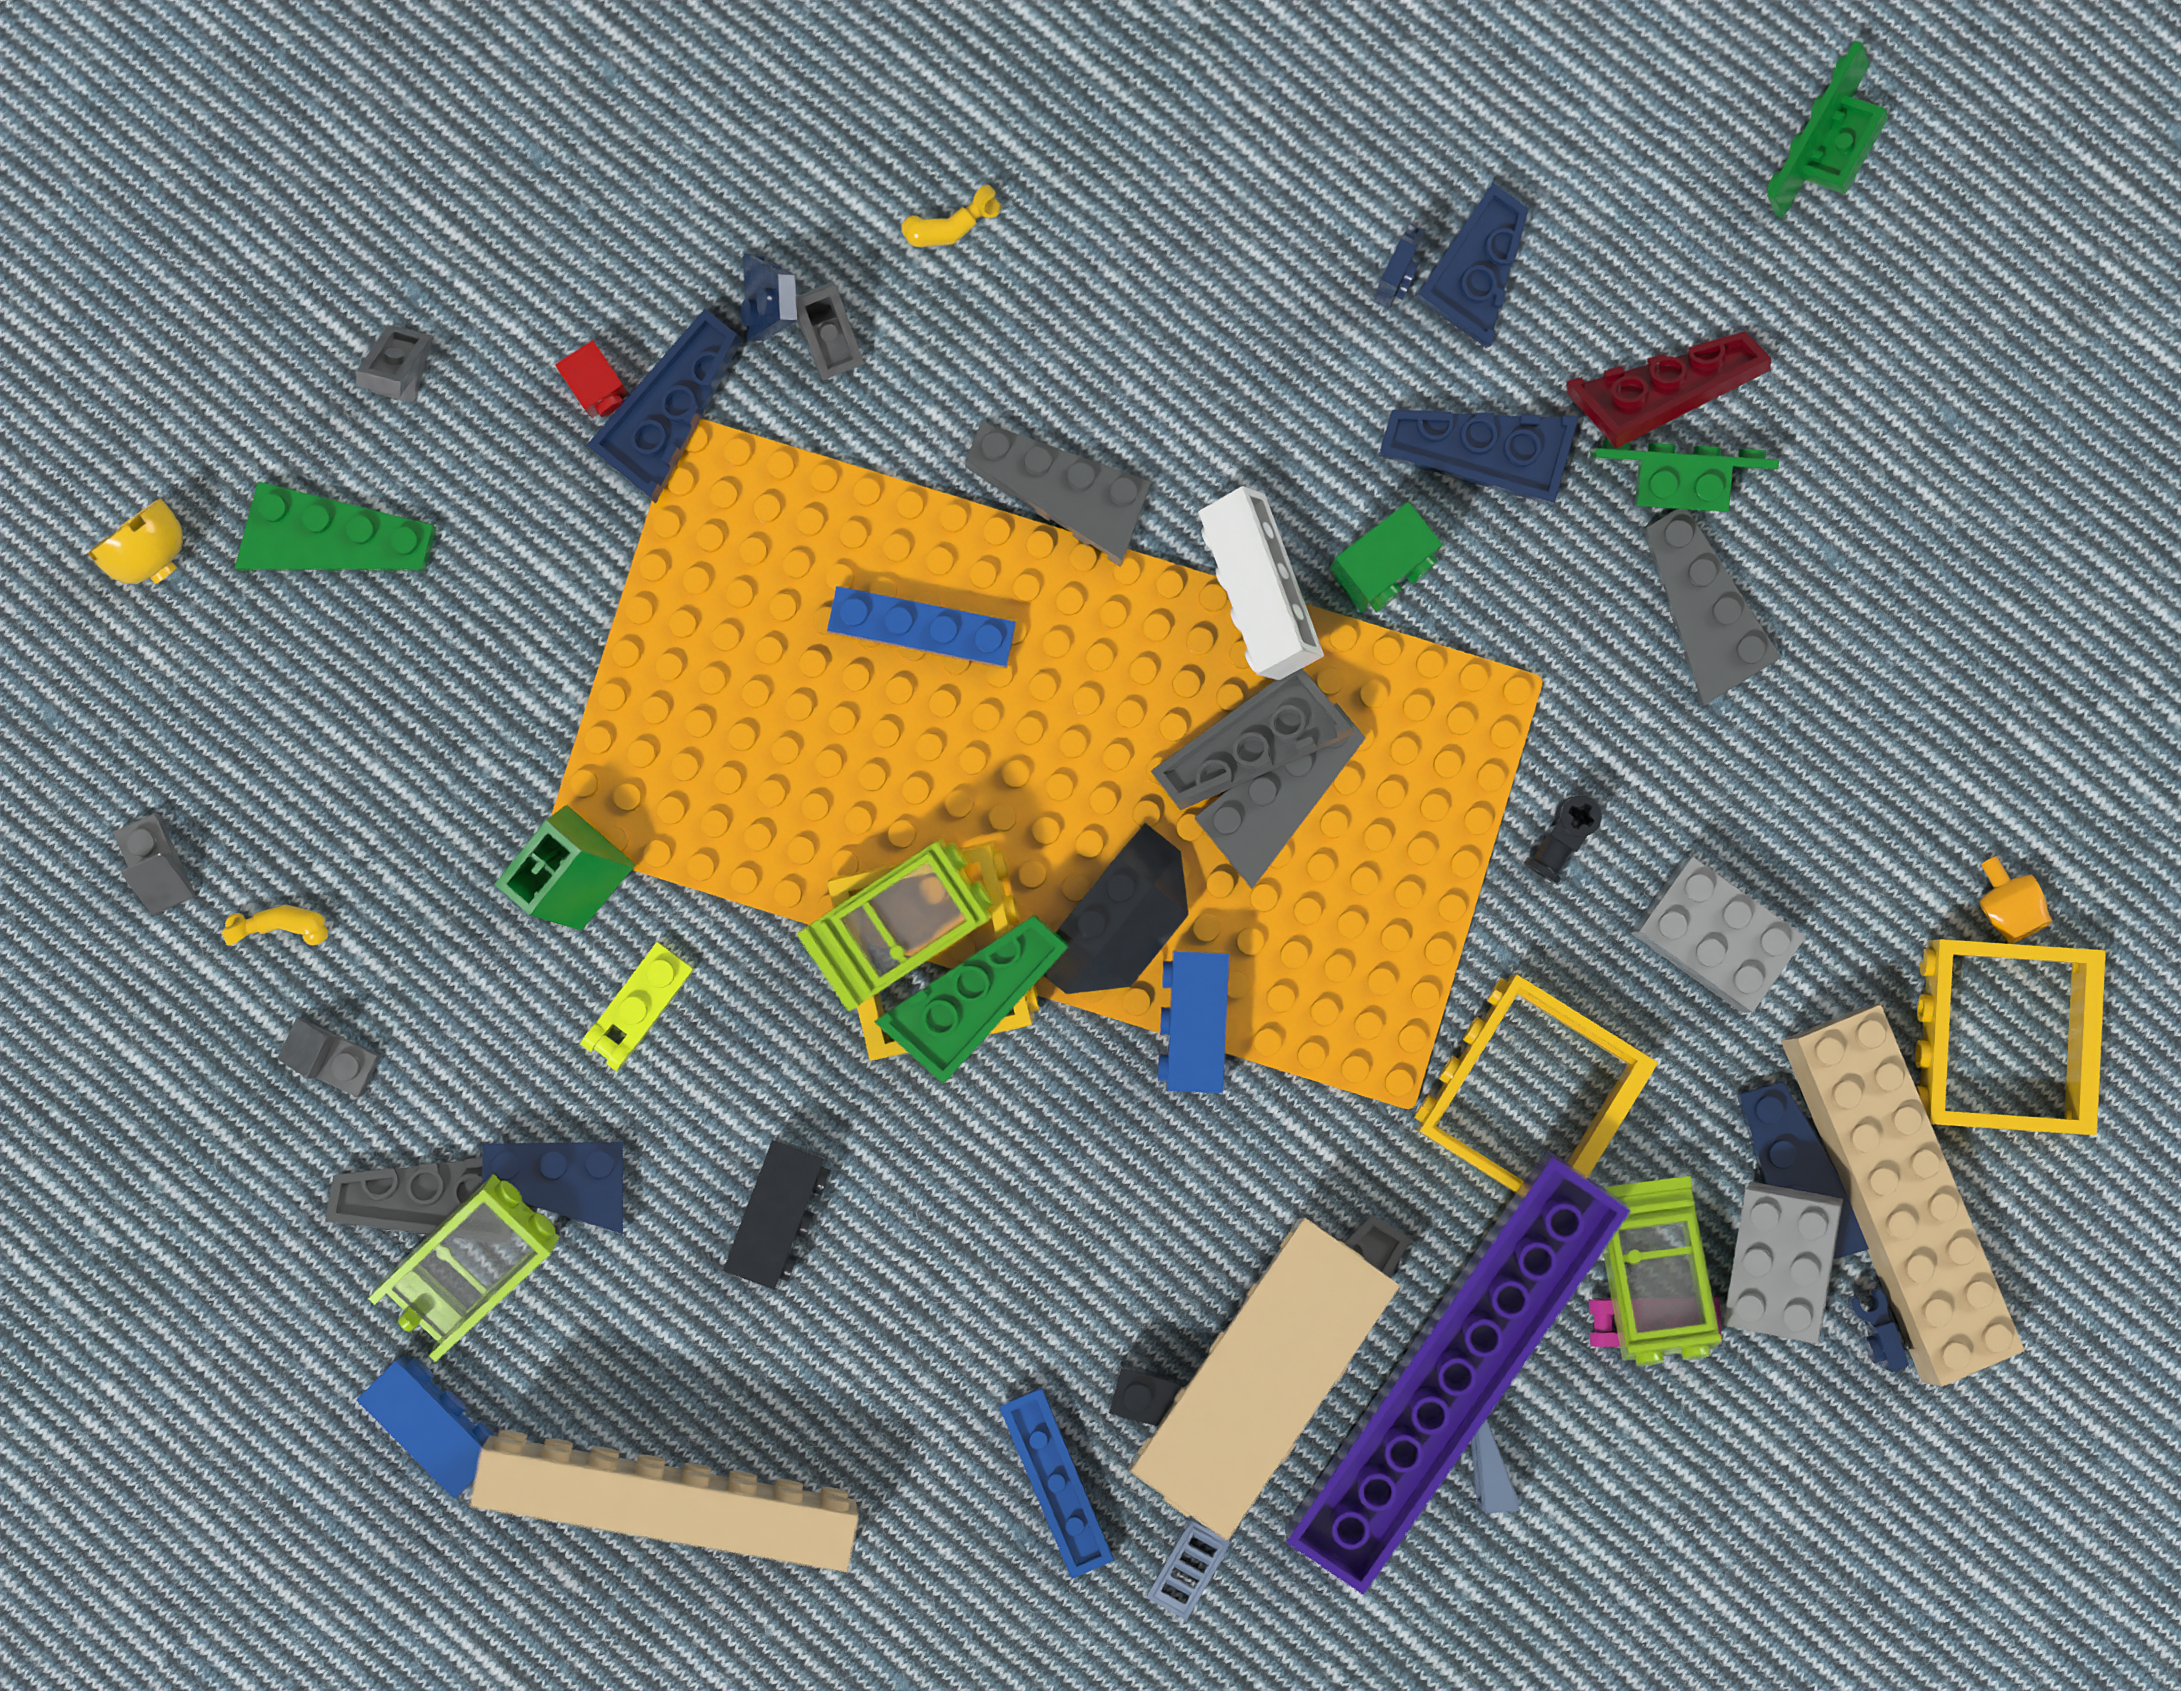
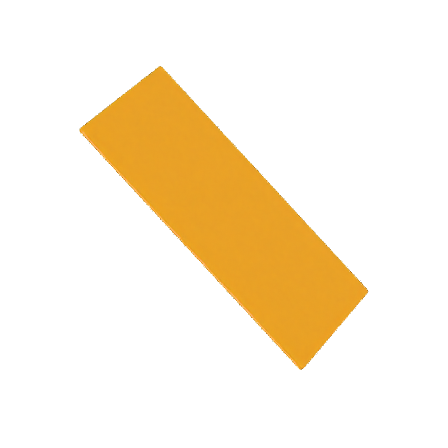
[551,419,1542,1109]

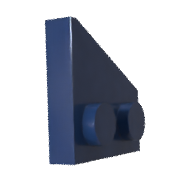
[741,253,797,341]

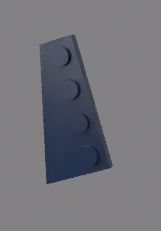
[587,308,742,503]
[1378,410,1579,506]

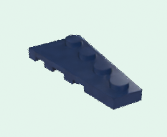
[1736,1081,1869,1260]

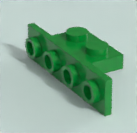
[1767,41,1889,219]
[1589,440,1779,512]

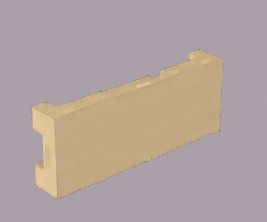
[1126,1218,1400,1541]

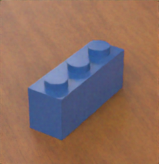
[1158,951,1229,1093]
[356,1355,495,1499]

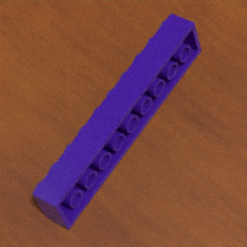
[1285,1150,1631,1595]

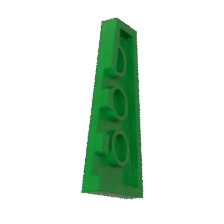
[234,482,437,571]
[874,914,1069,1084]

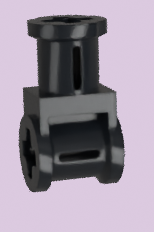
[1523,796,1602,885]

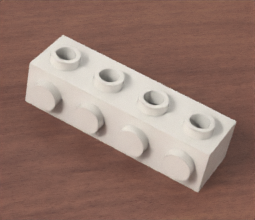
[1198,486,1324,680]

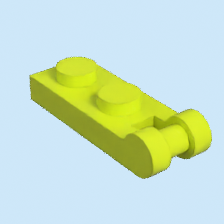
[580,942,695,1072]

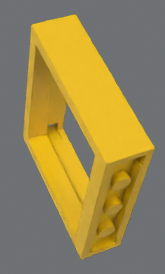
[827,841,1040,1061]
[1915,939,2106,1135]
[1414,974,1658,1193]

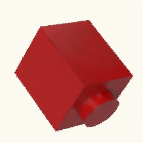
[555,340,629,418]

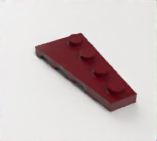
[1566,331,1771,448]

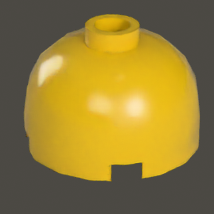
[87,498,183,585]

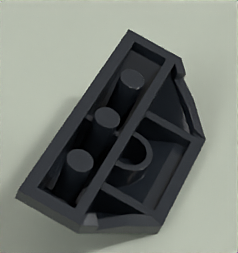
[1043,823,1189,994]

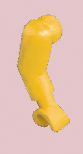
[901,184,1000,247]
[221,904,328,946]

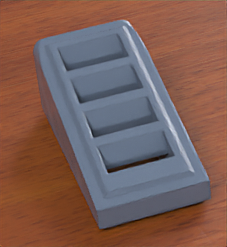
[1471,1420,1520,1514]
[1146,1515,1232,1620]

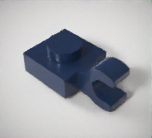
[1848,1288,1909,1372]

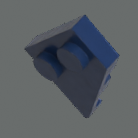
[1373,223,1426,309]

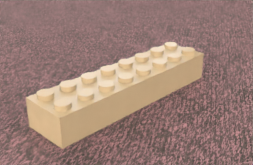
[1781,1004,2025,1387]
[470,1430,858,1572]

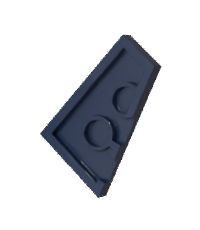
[1414,182,1529,349]
[482,1142,623,1235]

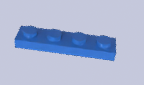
[827,586,1016,668]
[999,1386,1114,1579]

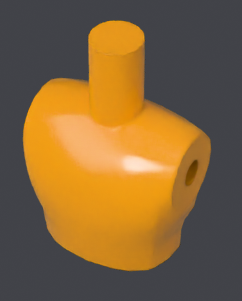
[1979,856,2053,944]

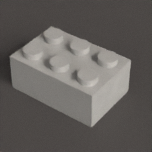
[1630,856,1806,1013]
[1723,1181,1843,1344]

